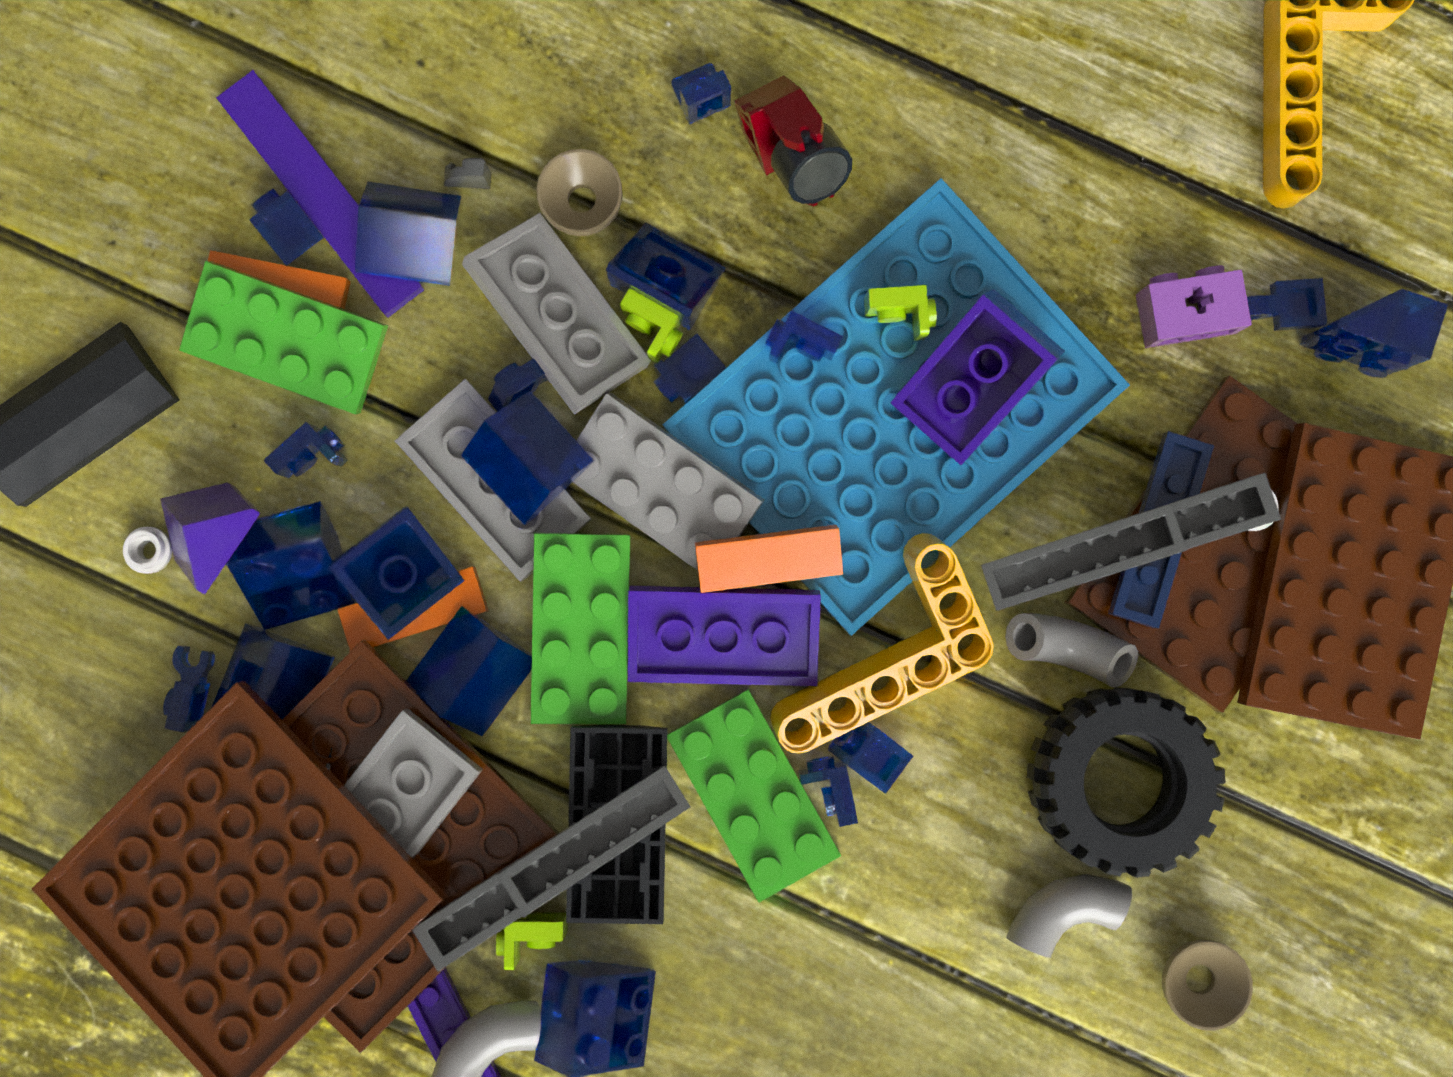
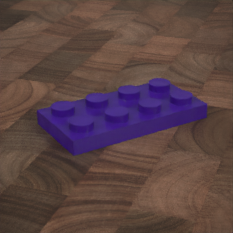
[628,586,821,686]

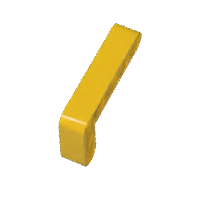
[1263,0,1414,209]
[770,533,994,754]

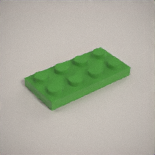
[179,261,389,415]
[531,532,630,724]
[667,689,841,903]

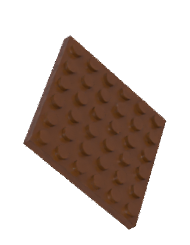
[282,640,559,1053]
[32,681,447,1077]

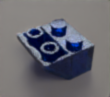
[1300,289,1448,378]
[226,501,355,630]
[534,960,656,1077]

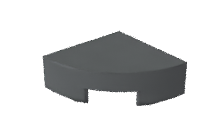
[444,158,492,189]

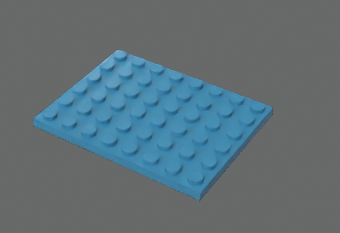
[662,178,1130,636]

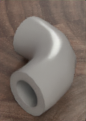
[1005,613,1138,688]
[1006,874,1132,958]
[431,1000,541,1077]

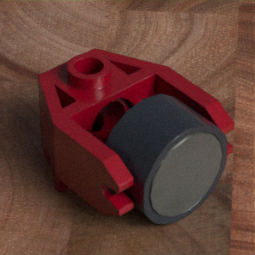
[734,75,853,207]

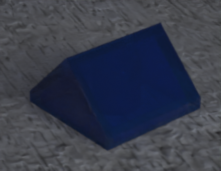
[355,181,461,286]
[606,223,726,331]
[461,391,595,525]
[327,506,465,640]
[406,605,532,737]
[211,623,335,720]

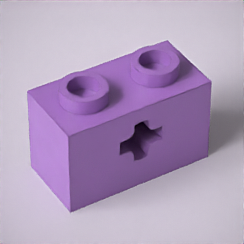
[1136,265,1252,348]

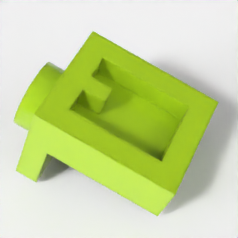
[864,285,937,341]
[620,288,683,364]
[496,912,568,970]

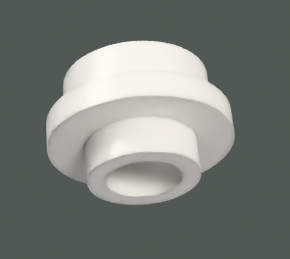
[123,527,172,574]

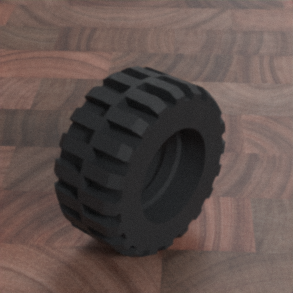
[1027,687,1226,878]

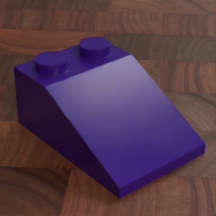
[890,289,1065,465]

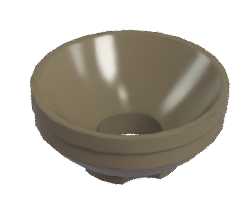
[537,149,623,236]
[1162,939,1253,1031]

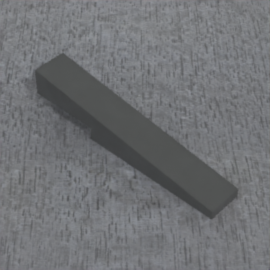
[981,473,1281,611]
[412,766,691,971]

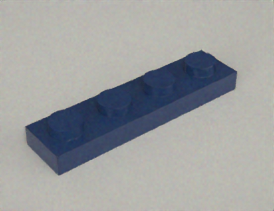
[1108,431,1214,628]

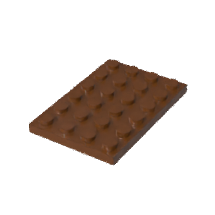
[1065,376,1297,713]
[1237,423,1453,740]

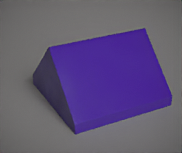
[160,482,260,594]

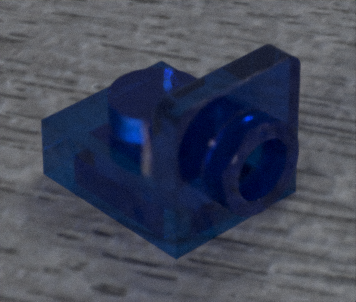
[671,63,731,124]
[249,188,324,266]
[765,310,843,364]
[654,334,727,405]
[263,422,348,478]
[828,722,913,794]
[798,756,858,827]

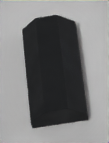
[0,322,179,507]
[566,725,668,924]

